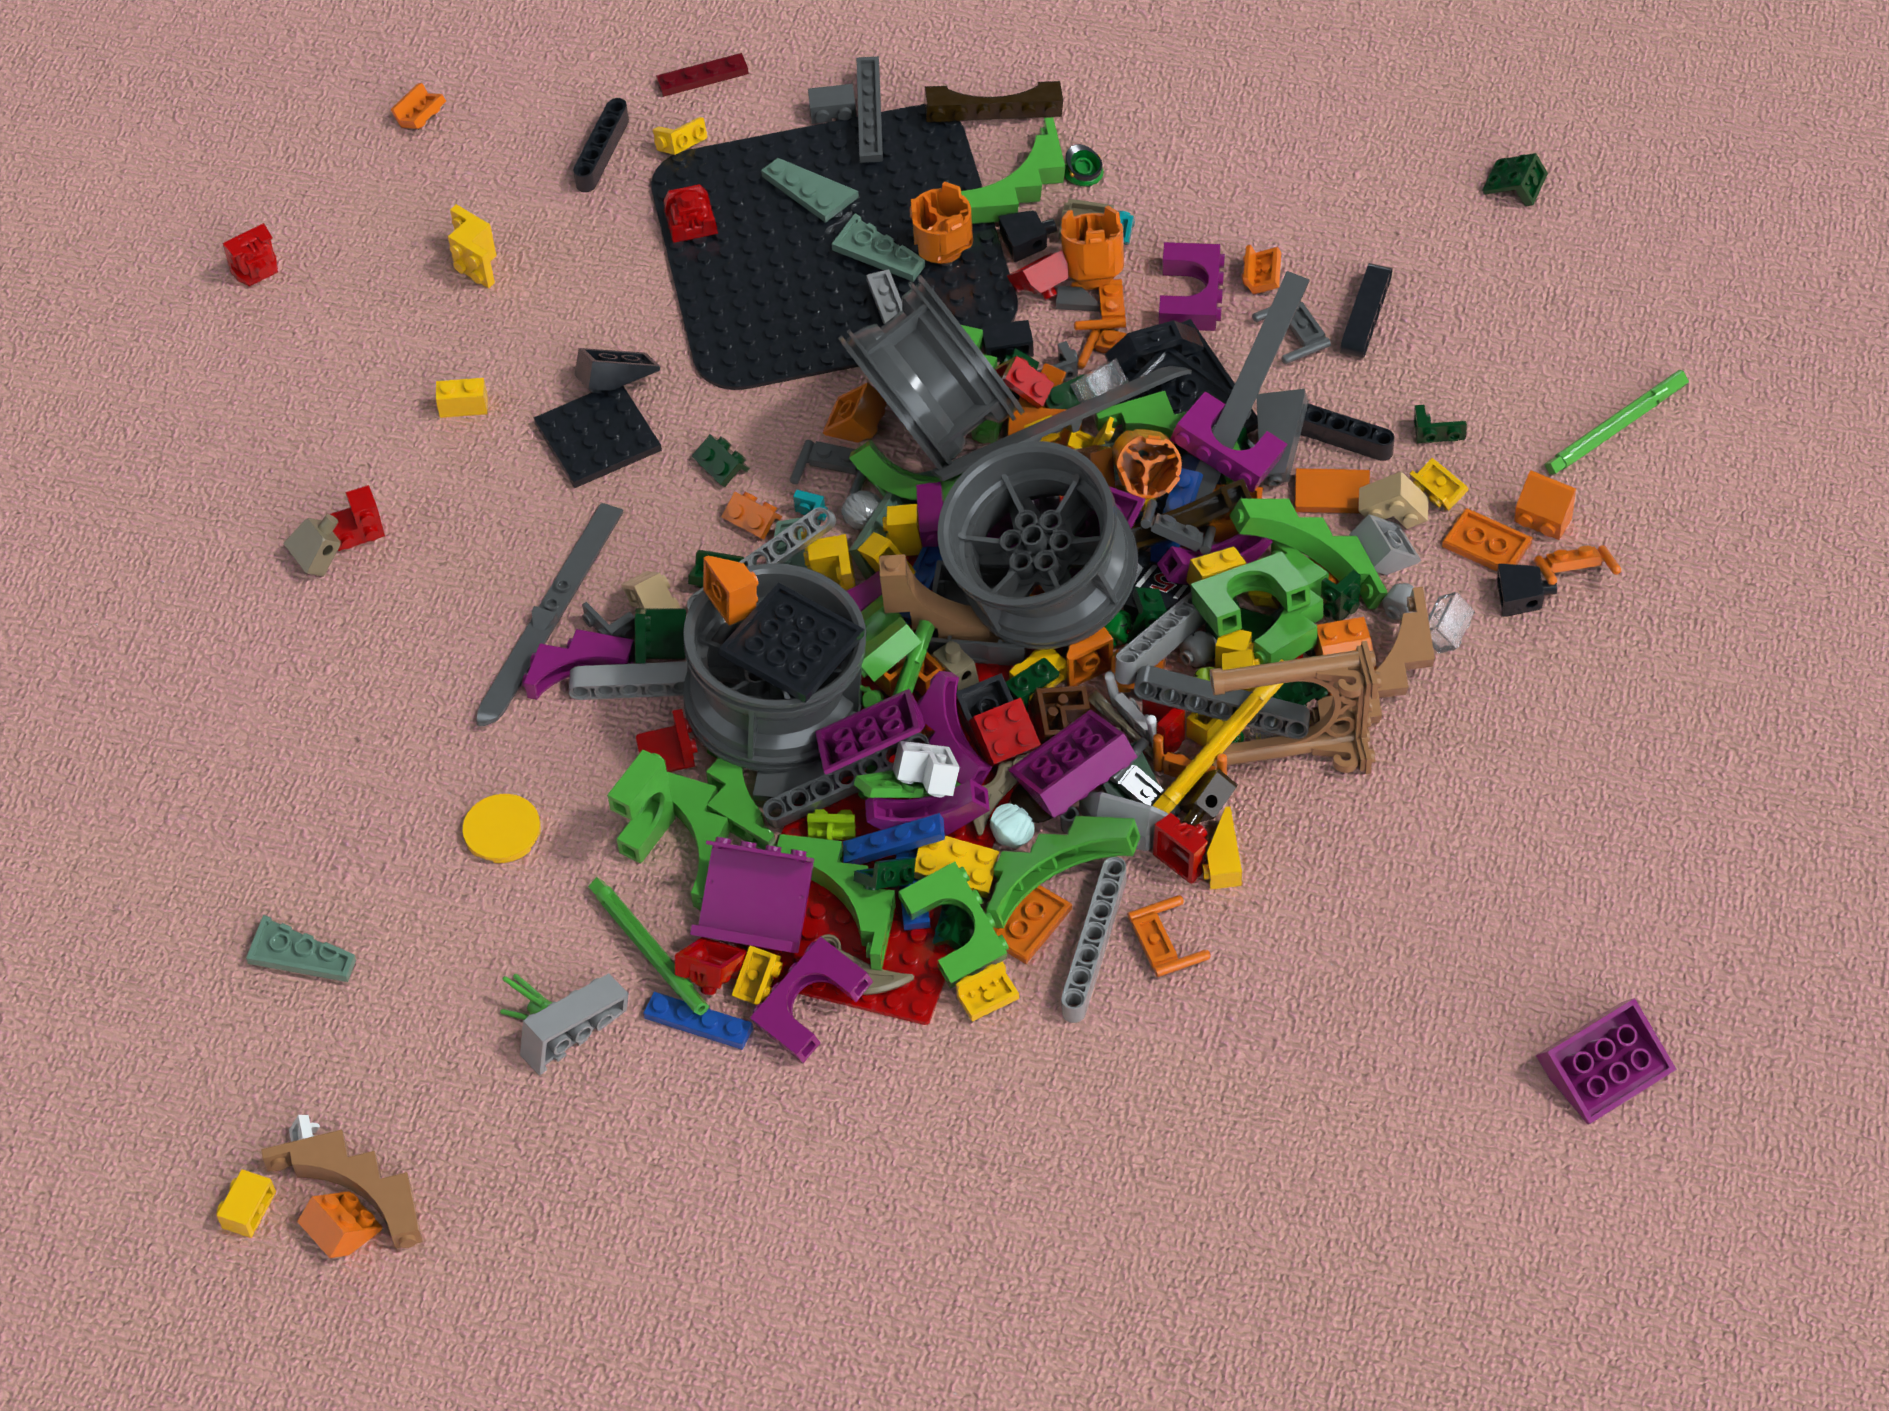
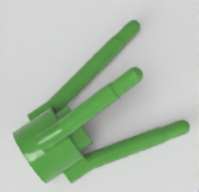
[860,685,887,709]
[500,974,552,1020]

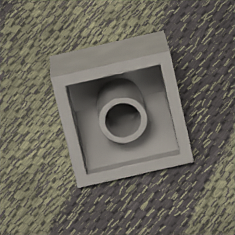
[1349,514,1421,575]

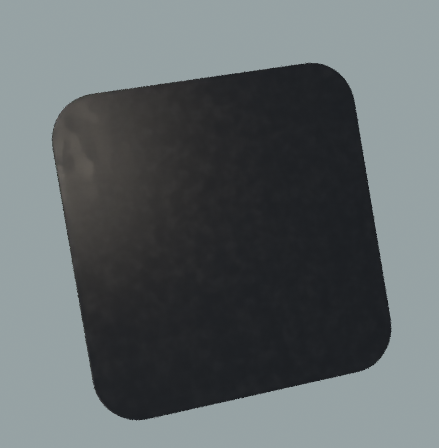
[651,104,1018,390]

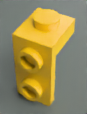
[653,117,707,155]
[1066,416,1115,449]

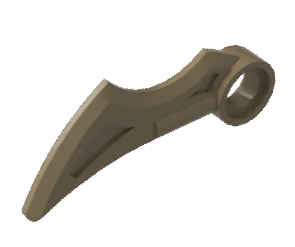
[1088,689,1153,759]
[973,755,1027,836]
[816,934,914,995]

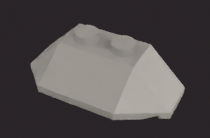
[1079,792,1180,851]

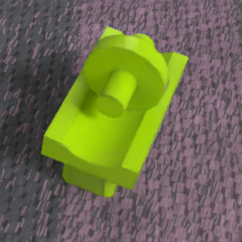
[807,809,856,840]

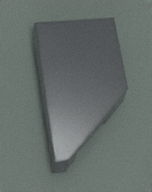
[1056,286,1100,312]

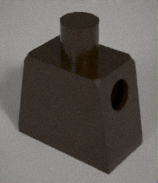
[1179,769,1238,826]

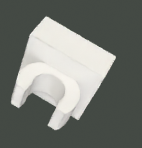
[289,1115,320,1142]

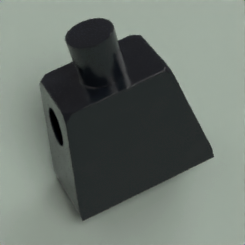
[998,210,1057,262]
[1496,564,1557,617]

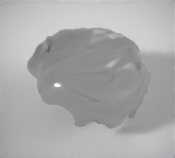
[841,490,882,530]

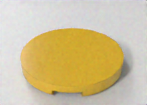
[463,794,541,863]

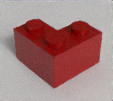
[330,485,385,551]

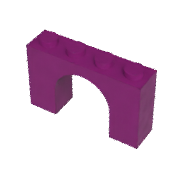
[1159,242,1225,331]
[1170,392,1288,493]
[916,482,1014,547]
[750,936,873,1063]

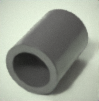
[1060,806,1079,834]

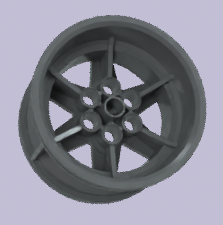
[838,275,1025,470]
[938,441,1138,649]
[683,563,866,772]

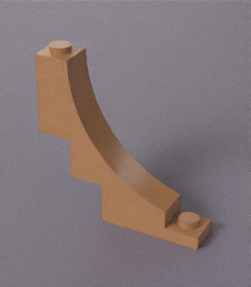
[879,554,1006,643]
[1311,587,1435,726]
[261,1129,423,1249]

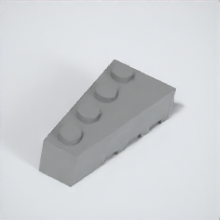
[520,973,629,1076]

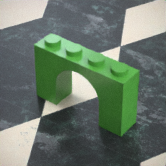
[1191,551,1311,637]
[861,595,922,682]
[607,750,676,864]
[899,861,1009,989]

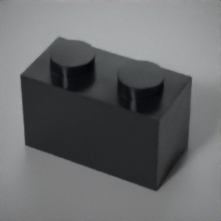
[981,320,1034,362]

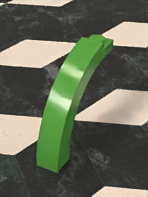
[849,440,963,501]

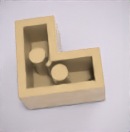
[1359,471,1428,529]
[621,571,681,608]

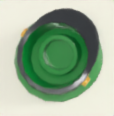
[1064,144,1104,186]

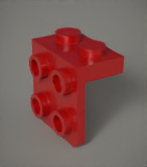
[994,356,1054,409]
[1142,699,1185,755]
[636,709,698,772]

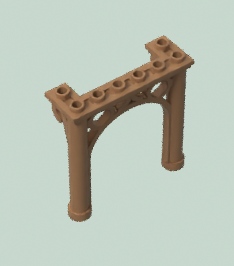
[1210,641,1382,774]

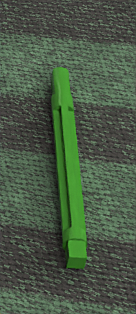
[1544,370,1689,474]
[858,620,935,800]
[588,877,709,1016]

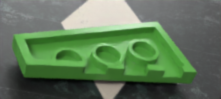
[854,771,961,798]

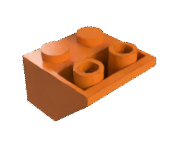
[297,1191,383,1258]

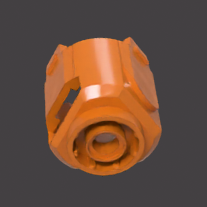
[910,181,973,264]
[1061,206,1124,287]
[1112,429,1182,499]

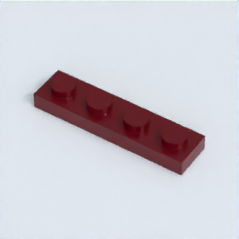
[656,53,749,97]

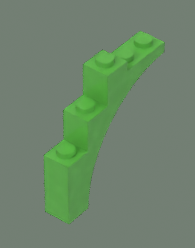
[986,816,1141,928]

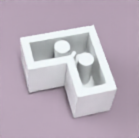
[893,741,959,797]

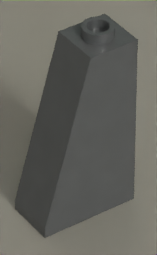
[1256,389,1308,486]

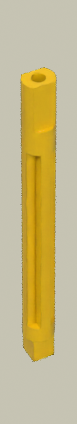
[1153,659,1284,814]

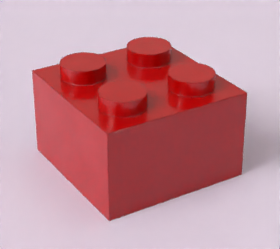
[969,698,1041,767]

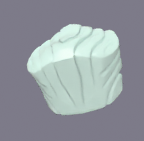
[990,804,1034,849]

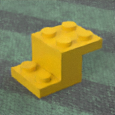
[448,204,497,288]
[801,529,856,590]

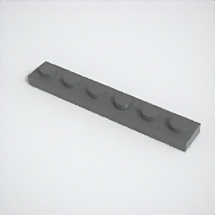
[856,56,883,163]

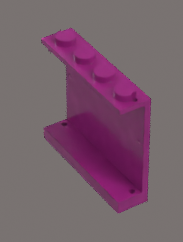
[690,837,814,953]

